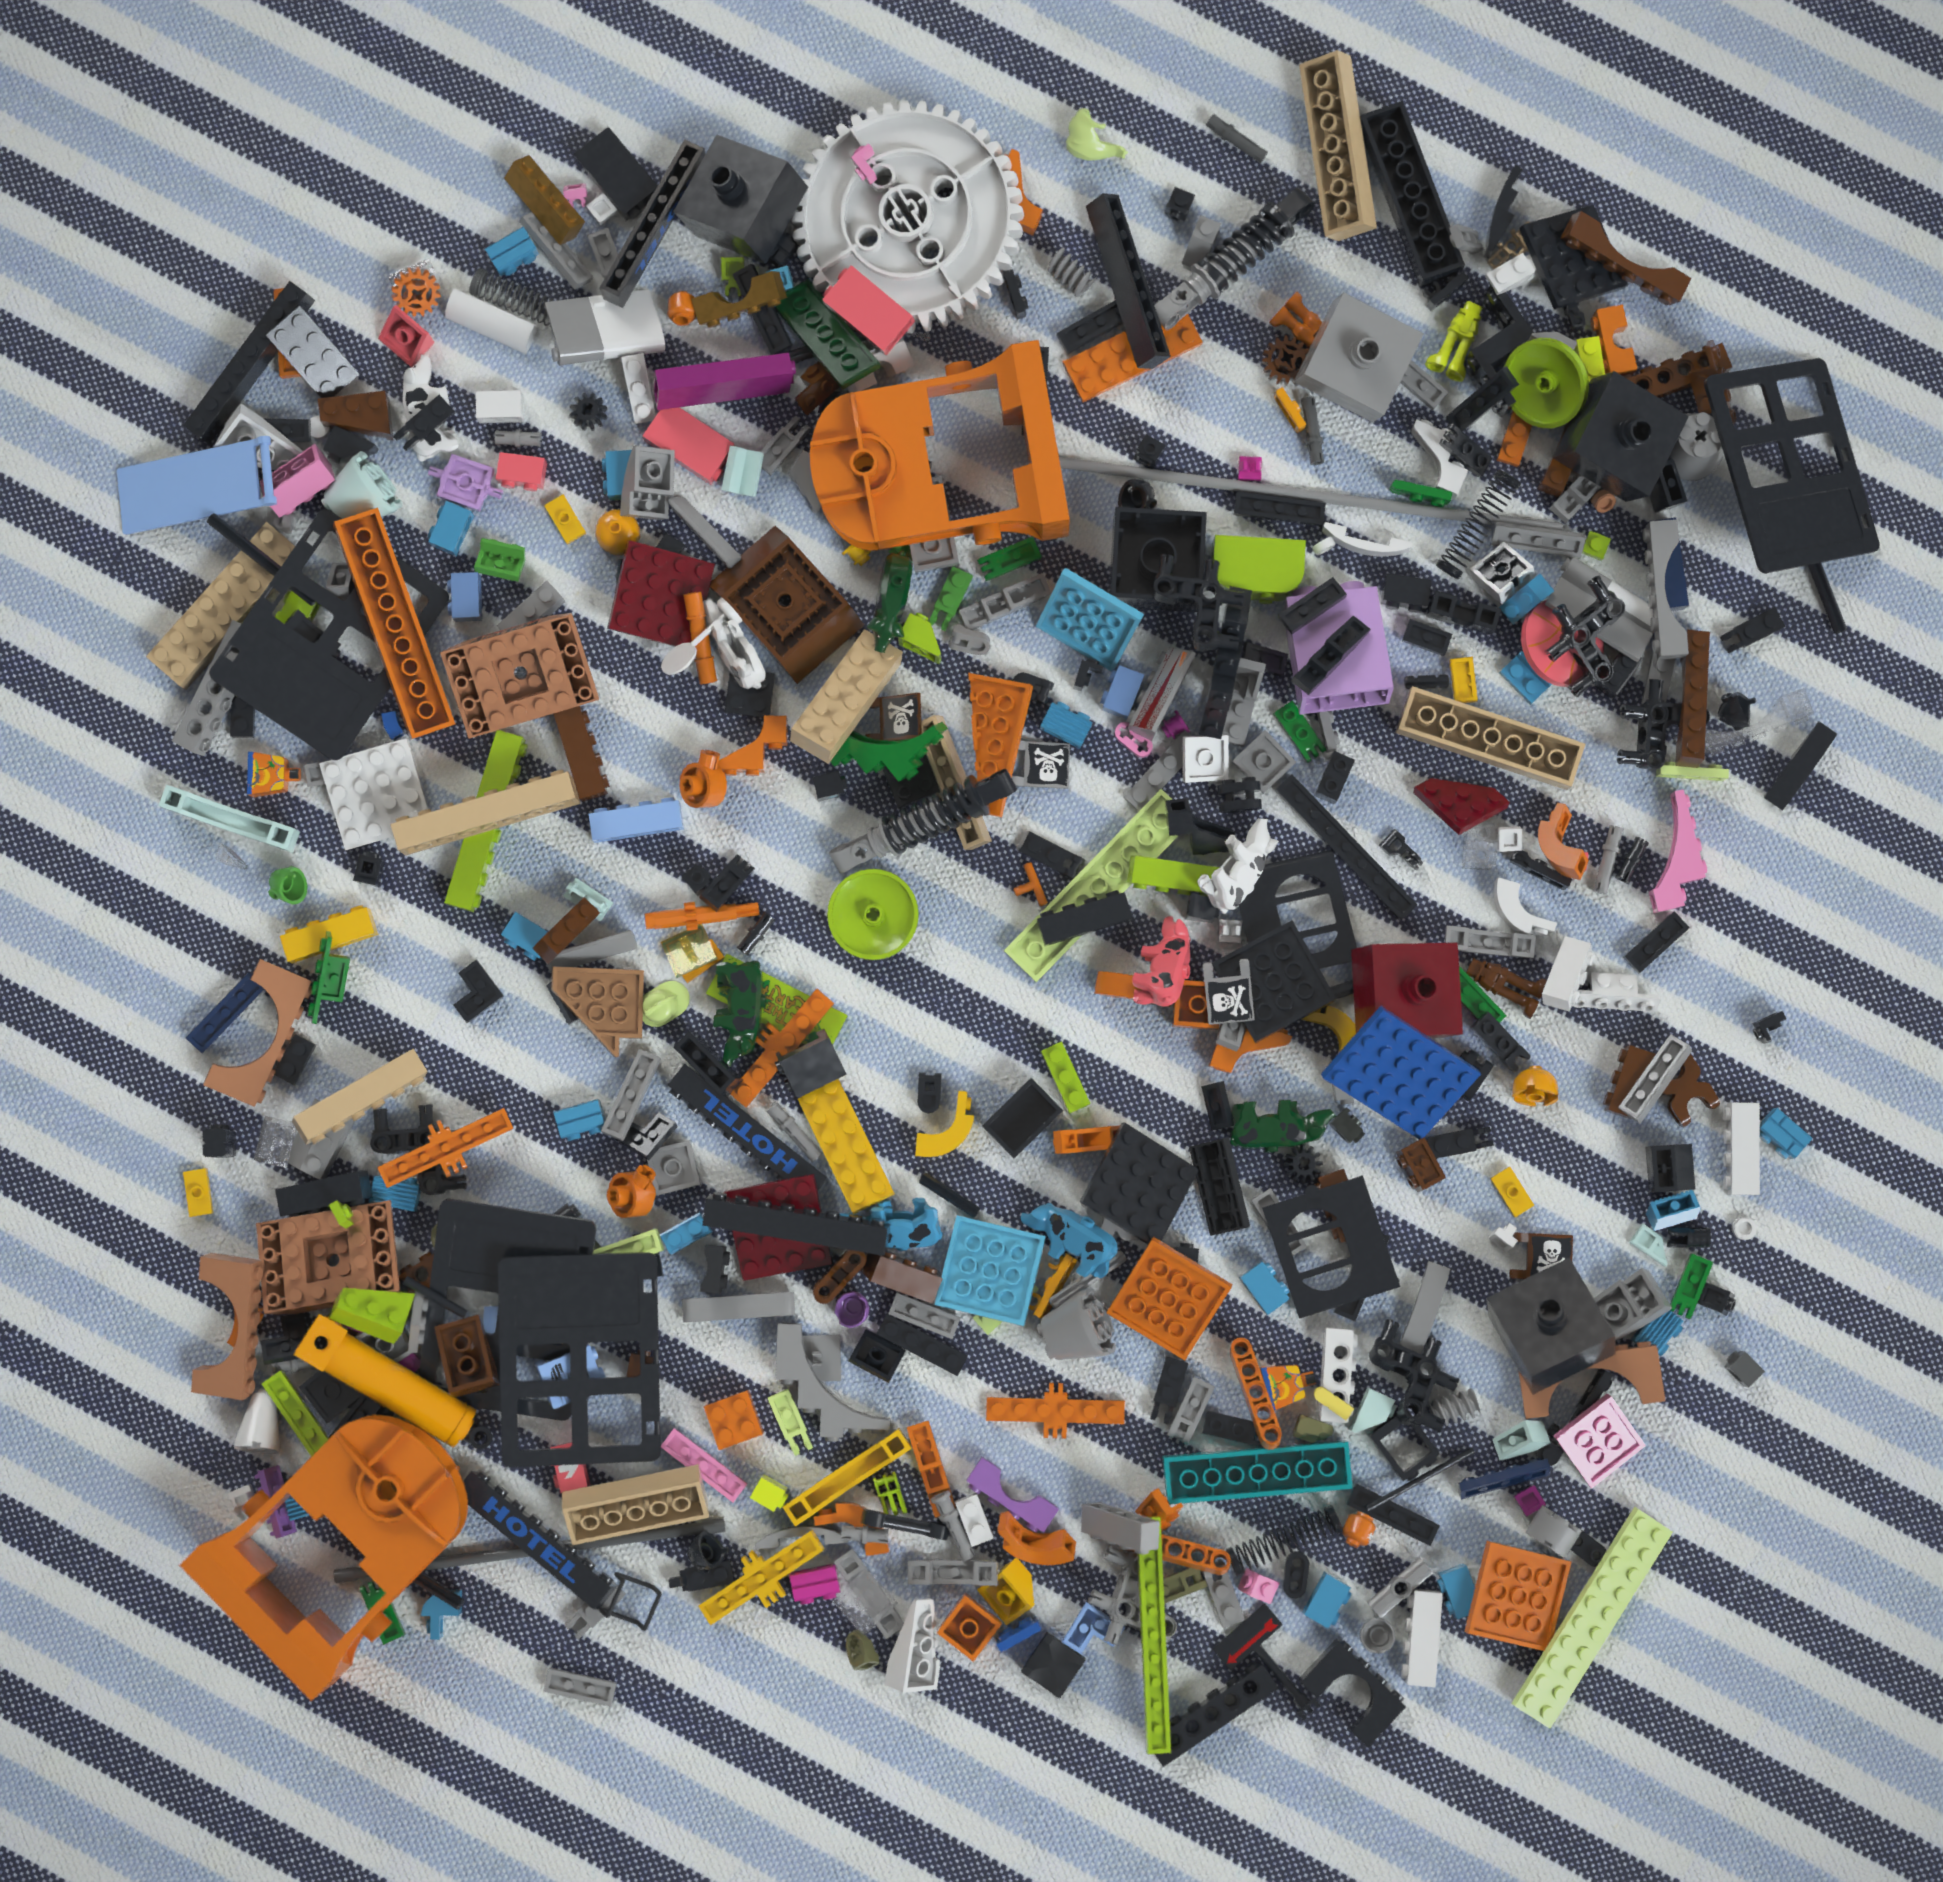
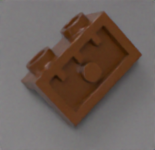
[1396,1137,1446,1192]

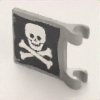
[1012,741,1070,789]
[1203,959,1255,1025]

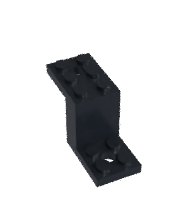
[1464,284,1534,417]

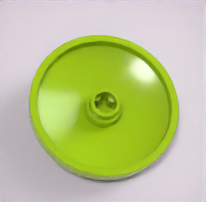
[1504,338,1589,428]
[827,869,919,960]

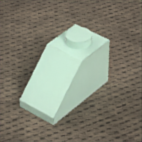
[1349,1388,1396,1433]
[1492,1420,1550,1461]

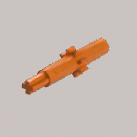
[644,902,759,931]

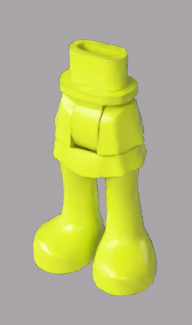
[1425,301,1482,382]

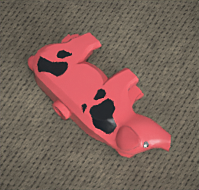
[1132,916,1191,1006]

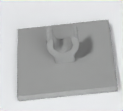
[795,1335,841,1382]

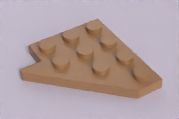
[551,967,644,1057]

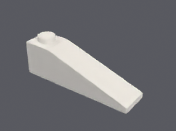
[214,404,303,470]
[884,1598,940,1693]

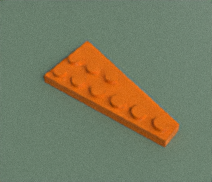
[968,673,1033,818]

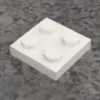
[1182,734,1228,783]

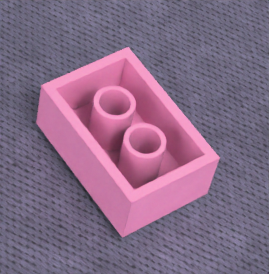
[260,444,335,518]

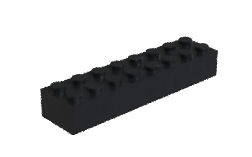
[1360,100,1465,287]

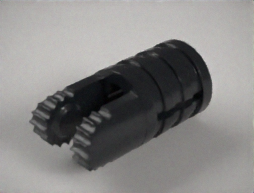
[1667,1227,1711,1248]

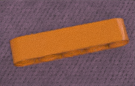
[1230,1338,1282,1450]
[1124,1534,1231,1575]

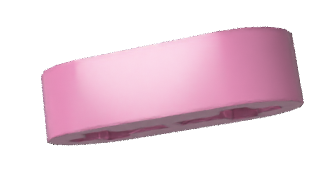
[1115,722,1153,758]

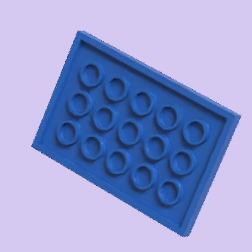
[1321,1006,1481,1139]

